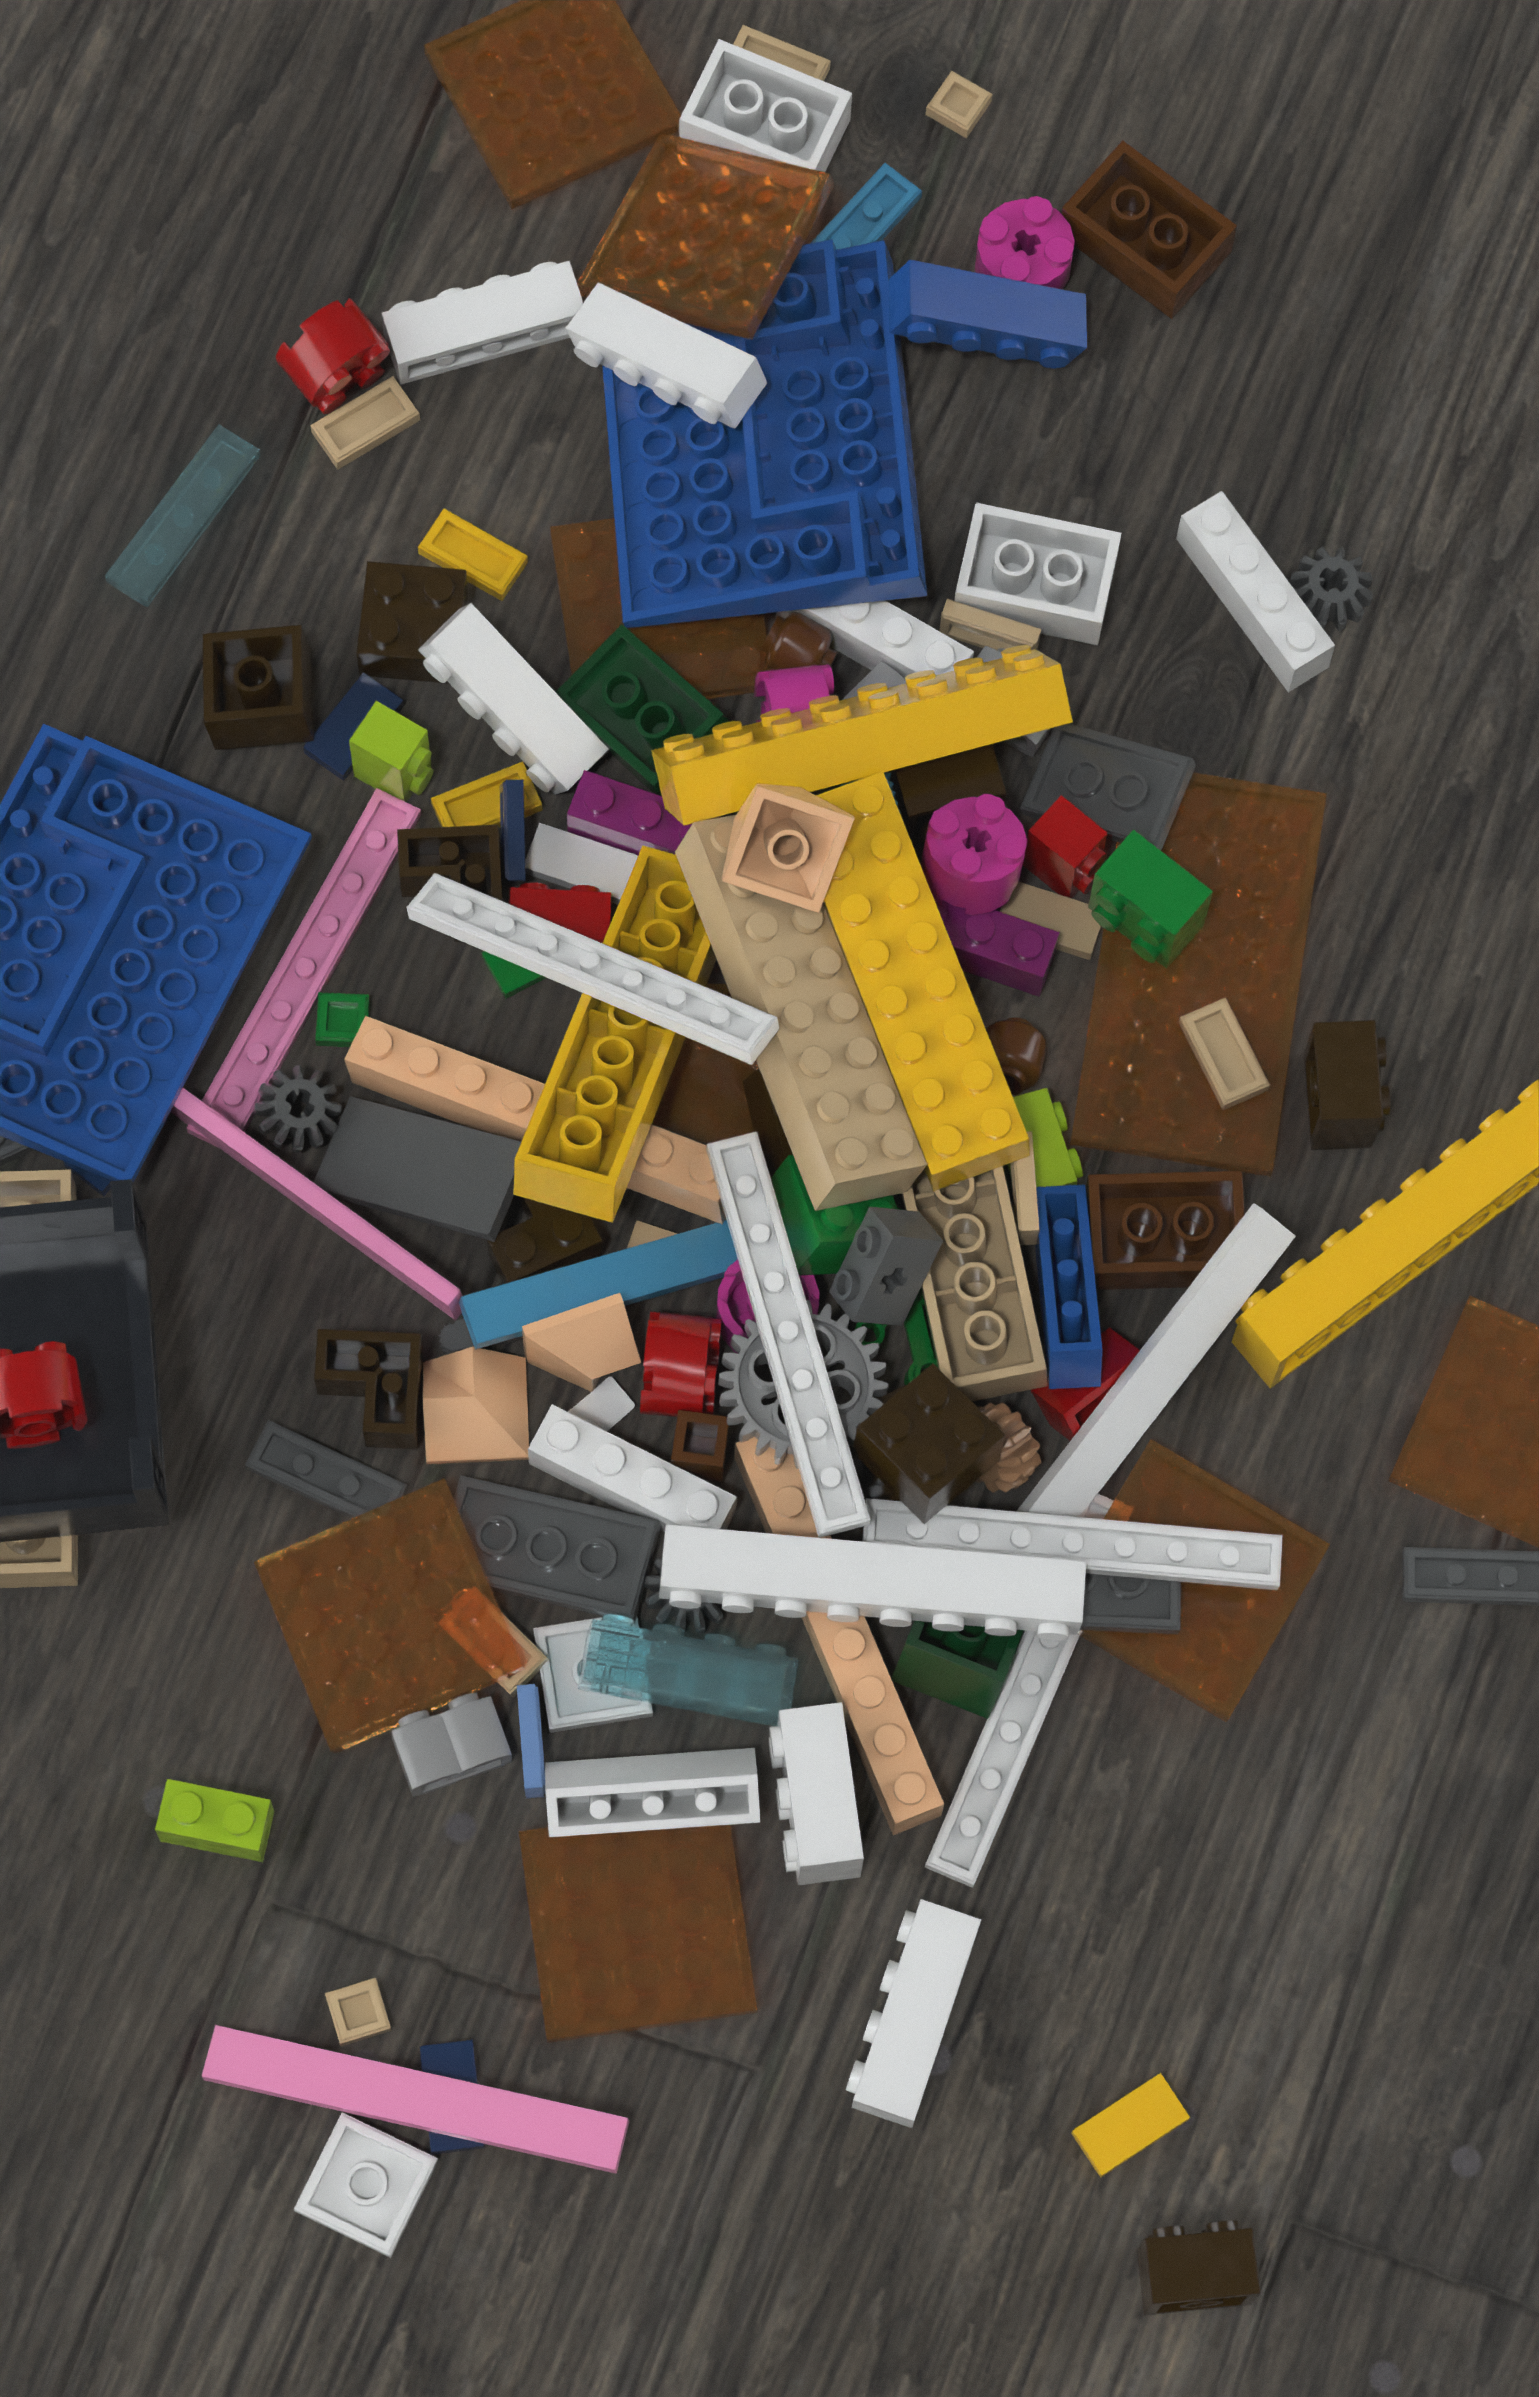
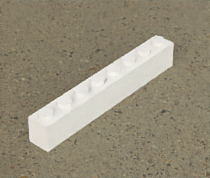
[659,1524,1086,1641]

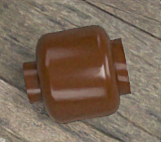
[760,612,837,670]
[986,1017,1047,1095]

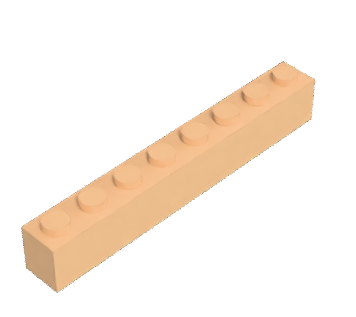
[344,1016,726,1224]
[734,1436,944,1835]

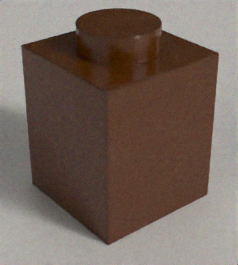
[671,1410,730,1482]

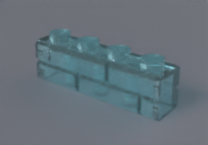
[578,1614,798,1726]

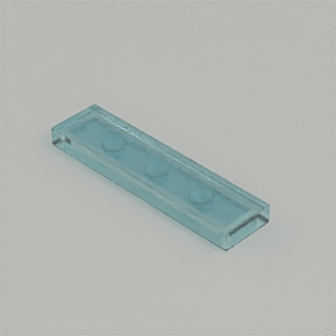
[105,424,260,607]

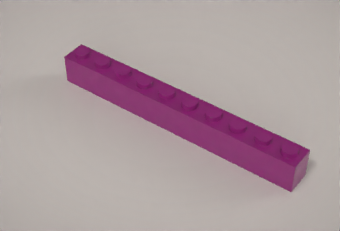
[567,770,1060,997]

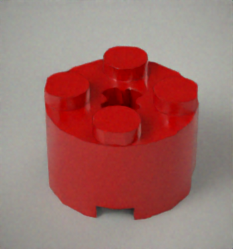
[276,298,390,415]
[640,1311,722,1417]
[0,1341,88,1449]

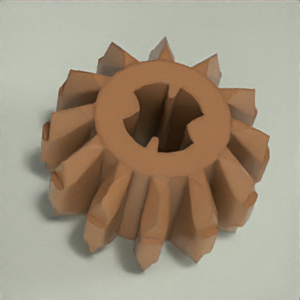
[975,1402,1041,1493]

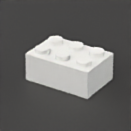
[679,39,852,199]
[954,503,1122,646]
[769,1702,864,1885]

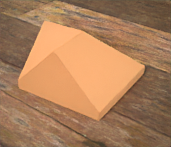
[721,784,854,913]
[522,1293,641,1392]
[423,1347,529,1464]

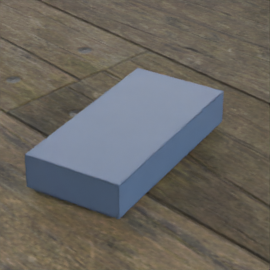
[517,1684,546,1799]

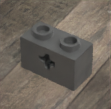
[829,1207,943,1326]

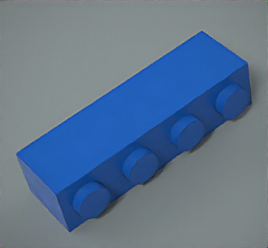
[888,260,1087,368]
[1035,1185,1102,1389]

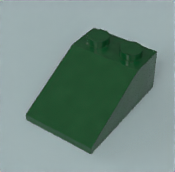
[556,624,729,796]
[891,1621,1023,1719]

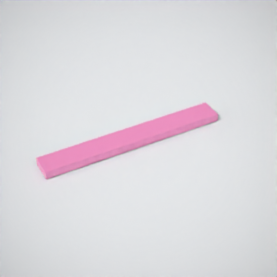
[186,788,422,1148]
[170,1088,463,1321]
[202,2025,629,2174]

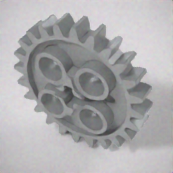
[718,1300,888,1469]

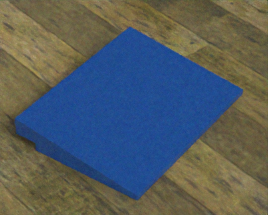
[602,239,927,628]
[0,724,312,1183]

